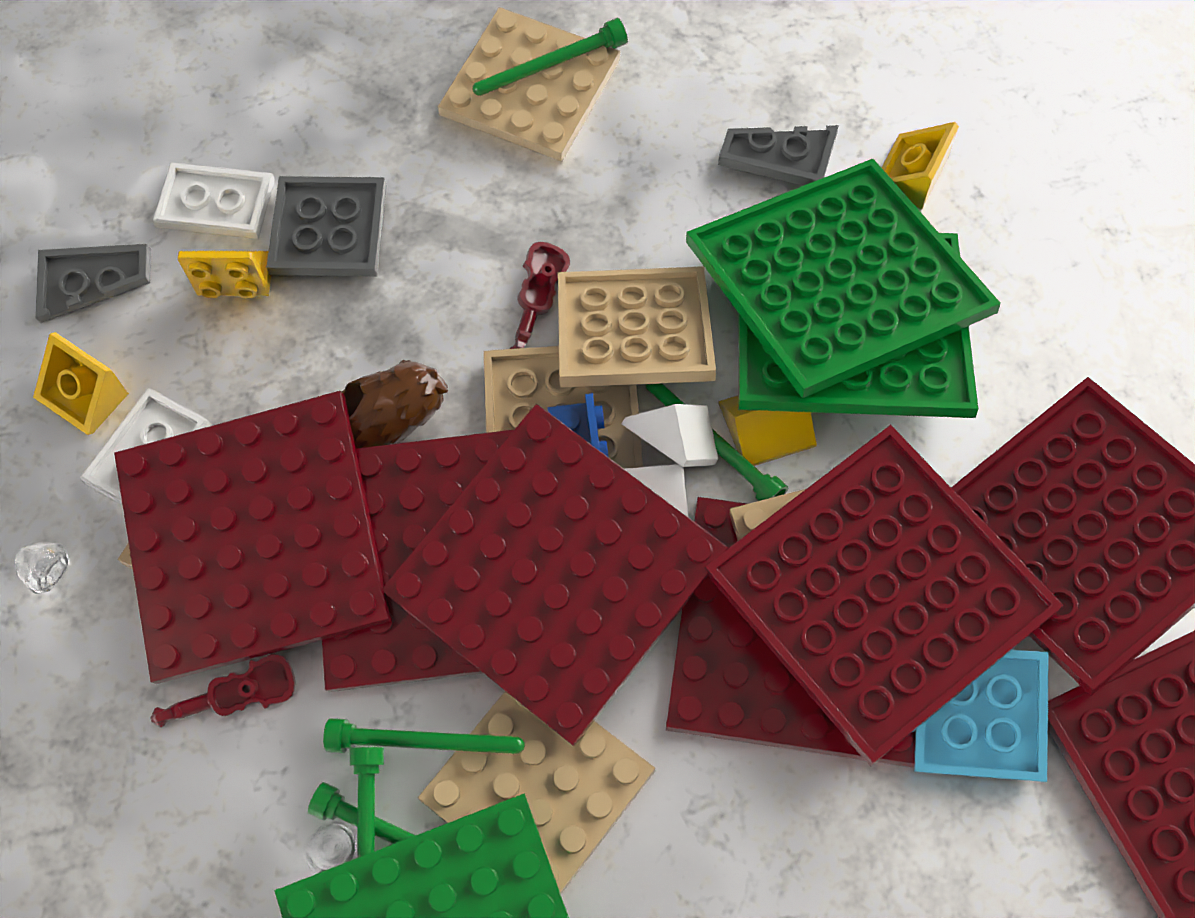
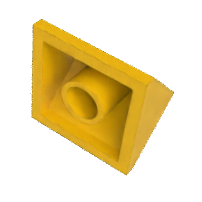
[882,122,959,209]
[33,332,129,435]
[718,395,817,466]

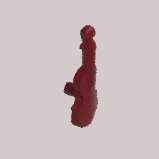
[510,242,570,349]
[150,654,296,727]

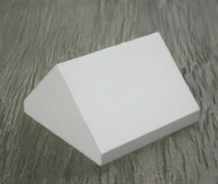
[622,404,718,467]

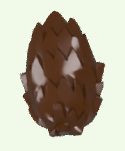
[341,360,448,449]

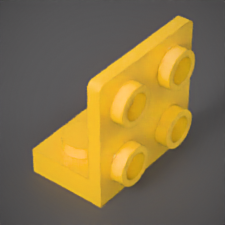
[177,251,272,298]

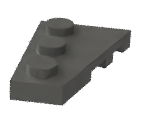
[718,125,839,186]
[35,244,151,323]

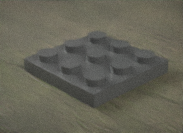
[266,176,386,277]

